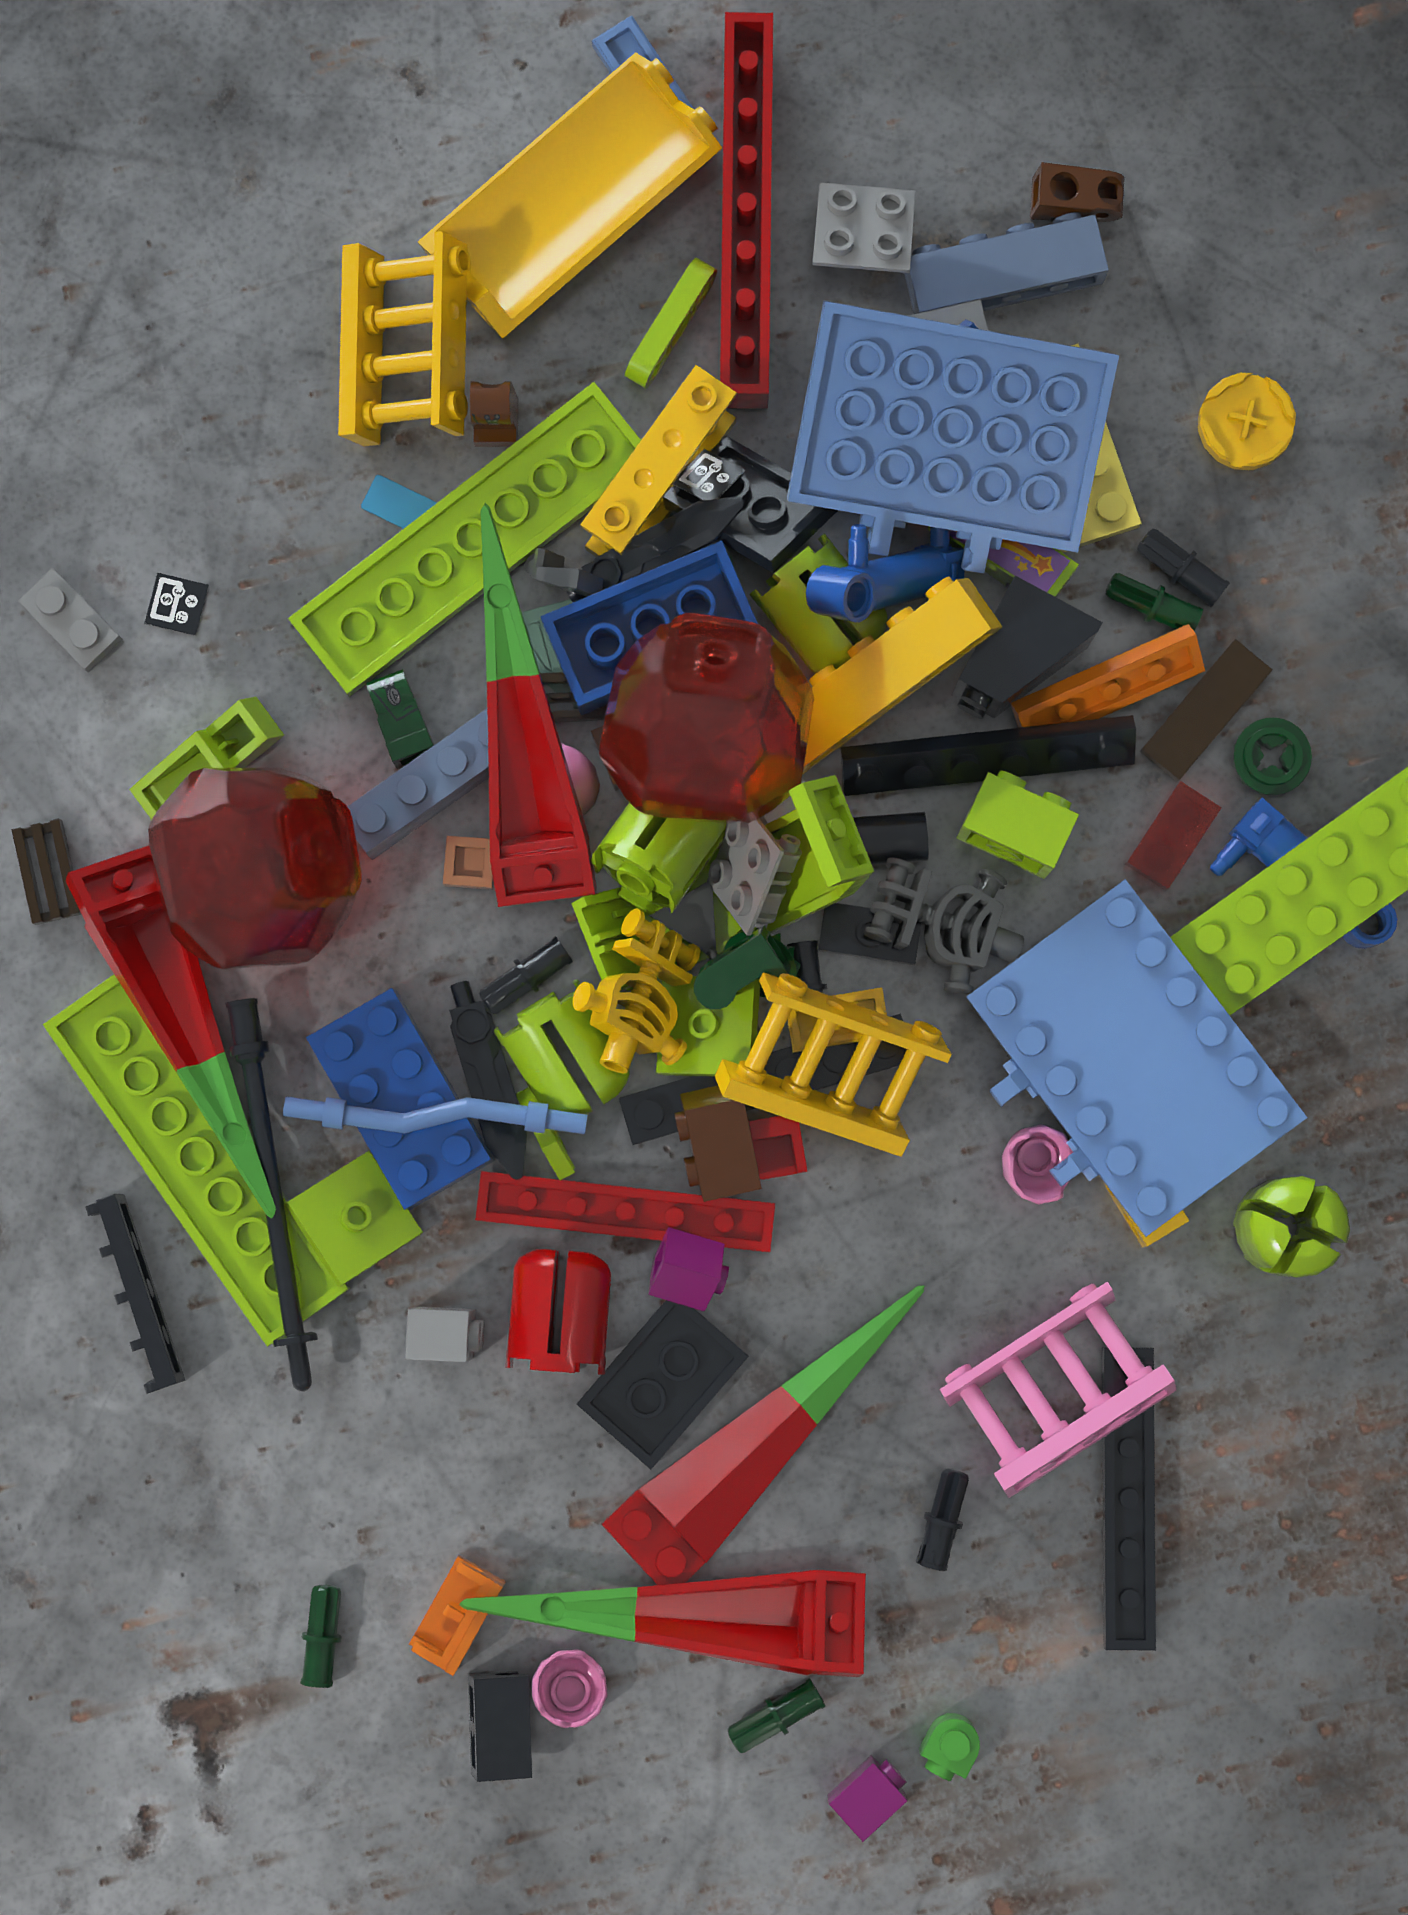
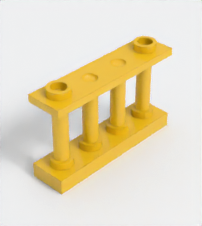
[338,231,471,446]
[580,365,737,557]
[715,972,952,1157]

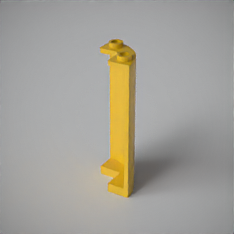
[418,52,722,339]

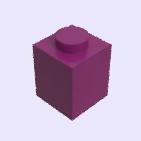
[648,1227,729,1312]
[827,1755,908,1842]

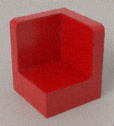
[748,1116,808,1180]

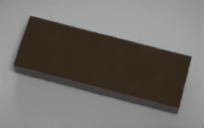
[1140,639,1273,782]

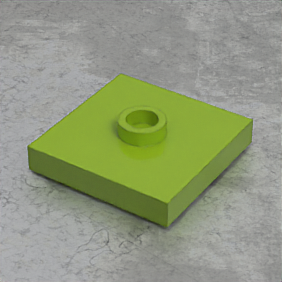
[656,976,760,1076]
[285,1151,423,1288]

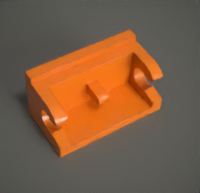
[409,1555,506,1676]

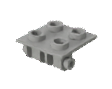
[813,183,916,273]
[707,799,802,936]

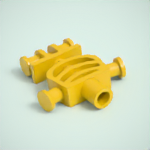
[573,908,701,1073]

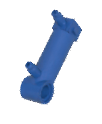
[806,524,965,622]
[1210,797,1397,957]

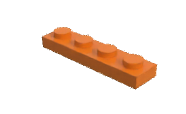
[1011,624,1205,728]

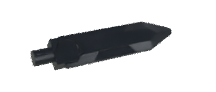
[566,497,745,602]
[449,981,527,1180]

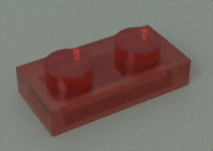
[1125,781,1222,891]

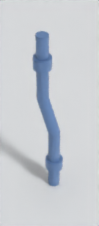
[283,1096,588,1134]

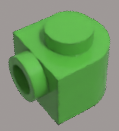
[919,1713,980,1781]

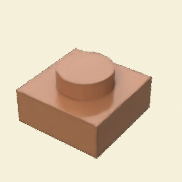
[443,836,494,890]

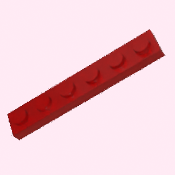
[475,1171,776,1252]

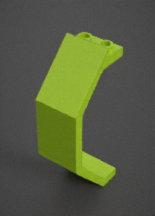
[571,775,874,991]

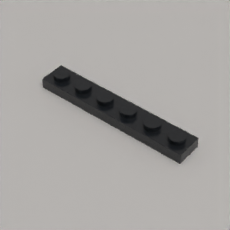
[840,715,1136,796]
[619,1013,907,1146]
[1102,1347,1156,1651]

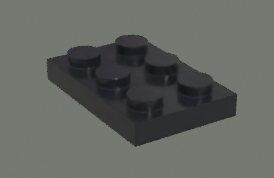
[663,436,838,573]
[576,1300,749,1470]

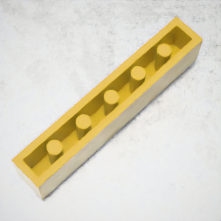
[724,576,1003,802]

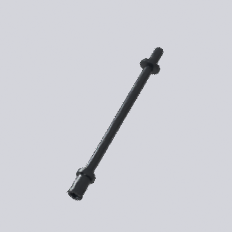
[225,998,318,1392]

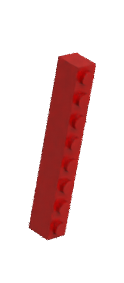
[720,12,773,409]

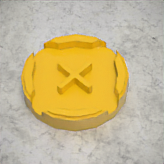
[1198,372,1296,470]

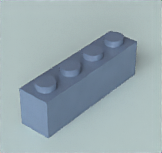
[904,212,1109,314]
[338,708,489,860]

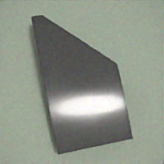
[524,548,604,596]

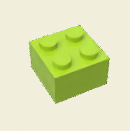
[956,771,1079,879]

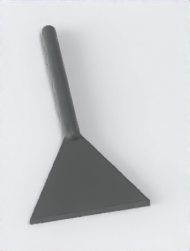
[649,881,760,1035]

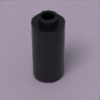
[853,812,929,865]

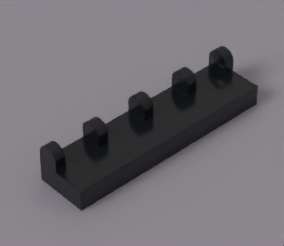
[85,1194,185,1394]

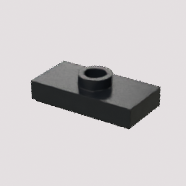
[818,903,922,965]

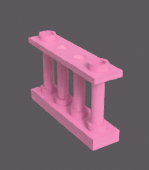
[939,1282,1176,1498]

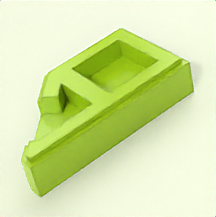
[516,1087,575,1180]

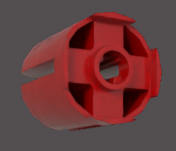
[505,1249,611,1375]

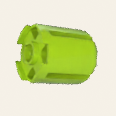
[749,533,888,673]
[591,772,727,914]
[494,979,630,1115]
[1233,1176,1350,1277]

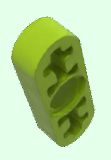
[624,257,718,389]

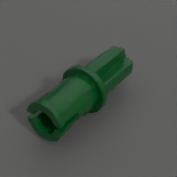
[1105,573,1203,631]
[300,1585,342,1688]
[727,1678,826,1753]

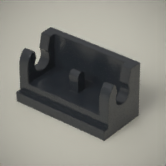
[468,1671,532,1782]

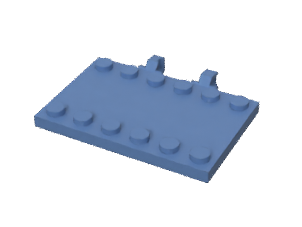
[787,301,1119,574]
[966,879,1308,1237]

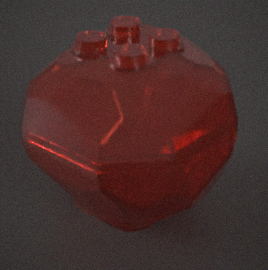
[599,613,814,823]
[148,768,362,969]

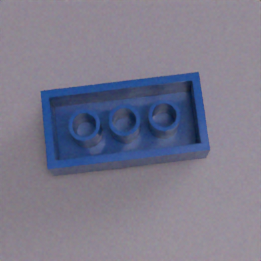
[540,540,761,715]
[306,988,495,1210]

